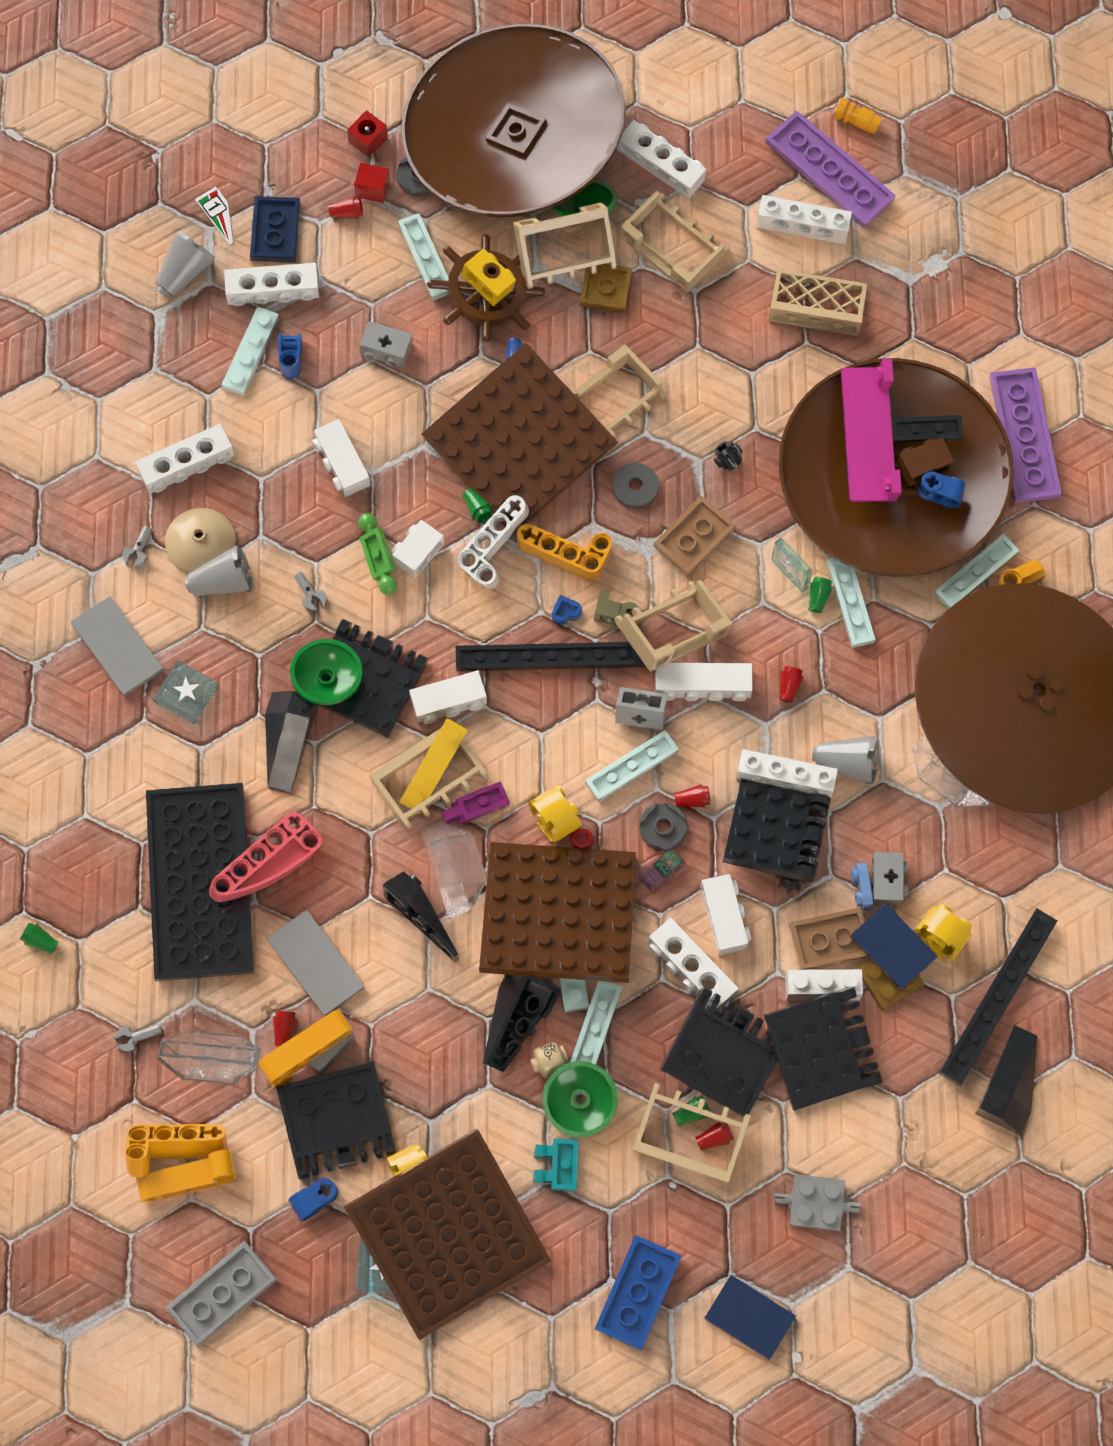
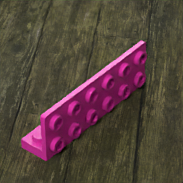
[841,359,901,502]

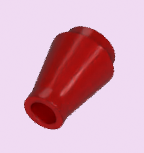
[328,196,363,219]
[779,666,804,703]
[674,784,710,808]
[273,1010,297,1046]
[695,1121,734,1151]

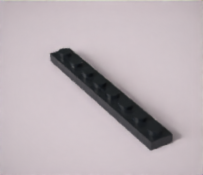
[455,642,646,671]
[939,908,1058,1086]

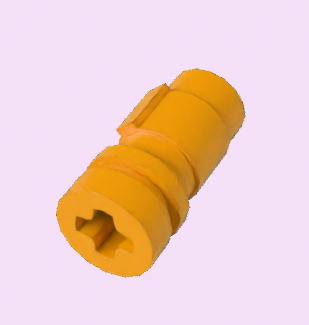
[833,97,882,135]

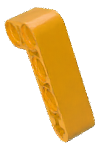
[517,524,612,581]
[258,1009,353,1090]
[125,1124,228,1178]
[136,1149,238,1203]

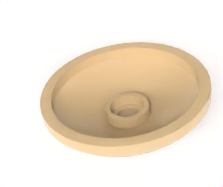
[165,508,236,573]

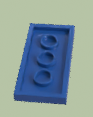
[594,1235,682,1351]

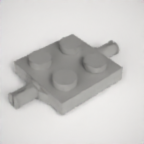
[774,1174,860,1231]

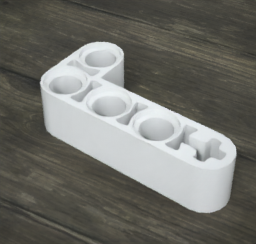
[458,495,529,589]

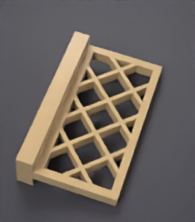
[768,269,867,336]

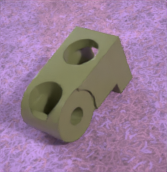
[594,592,639,626]

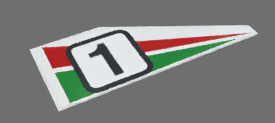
[195,186,233,245]

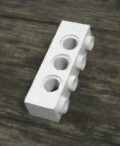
[617,120,706,199]
[756,195,852,244]
[224,263,319,306]
[135,424,234,494]
[736,749,838,798]
[648,917,739,1014]

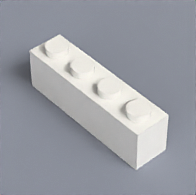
[655,663,752,701]

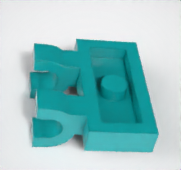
[533,1138,579,1192]

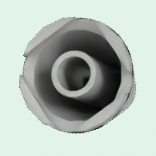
[155,231,215,297]
[185,546,254,596]
[812,736,880,784]

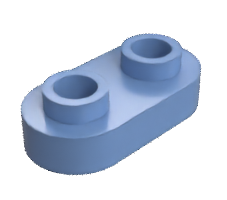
[851,862,873,911]

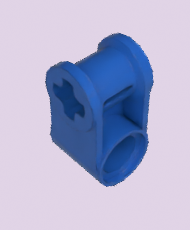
[278,334,302,379]
[918,472,966,508]
[288,1178,338,1222]

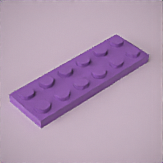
[765,111,896,228]
[989,367,1062,503]

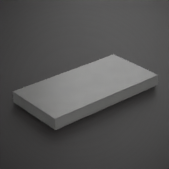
[71,596,164,697]
[267,910,365,1017]
[165,1241,277,1348]

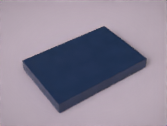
[250,196,300,263]
[850,903,938,990]
[704,1275,796,1360]

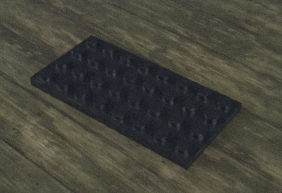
[146,783,254,982]

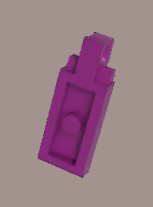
[442,782,510,825]

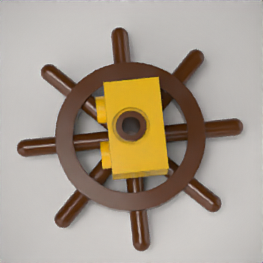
[427,234,545,342]

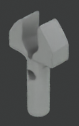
[122,526,151,569]
[295,572,327,614]
[114,1025,162,1053]

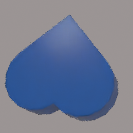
[552,595,582,625]

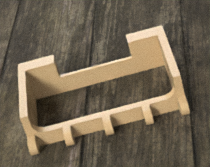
[620,191,730,293]
[513,203,617,289]
[569,344,667,438]
[614,580,732,672]
[370,728,488,830]
[632,1083,751,1183]

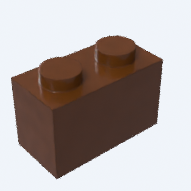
[897,437,954,487]

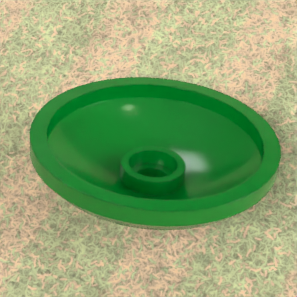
[551,180,617,221]
[290,639,362,705]
[542,1061,618,1137]

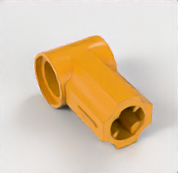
[997,559,1046,585]

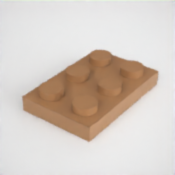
[653,496,736,576]
[789,907,868,970]

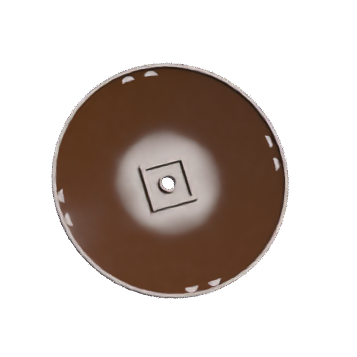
[401,24,625,217]
[778,358,1014,577]
[915,583,1113,814]

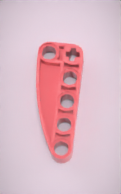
[209,812,322,902]

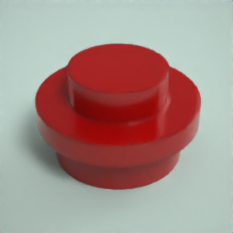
[570,828,594,849]

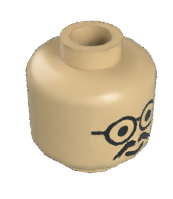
[530,1042,569,1079]

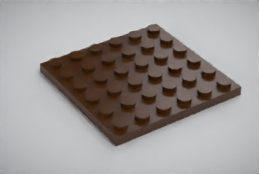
[421,343,618,535]
[479,842,636,983]
[344,1128,551,1340]

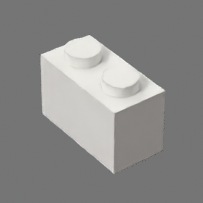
[392,520,444,579]

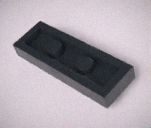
[891,415,963,443]

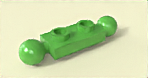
[358,513,397,595]

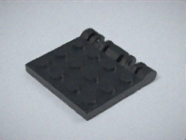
[318,619,429,738]
[722,778,831,882]
[659,986,777,1117]
[764,986,883,1111]
[276,1062,396,1180]

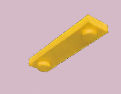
[399,718,468,814]

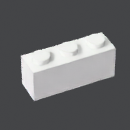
[312,419,370,497]
[409,671,487,724]
[700,874,751,956]
[785,969,863,1001]

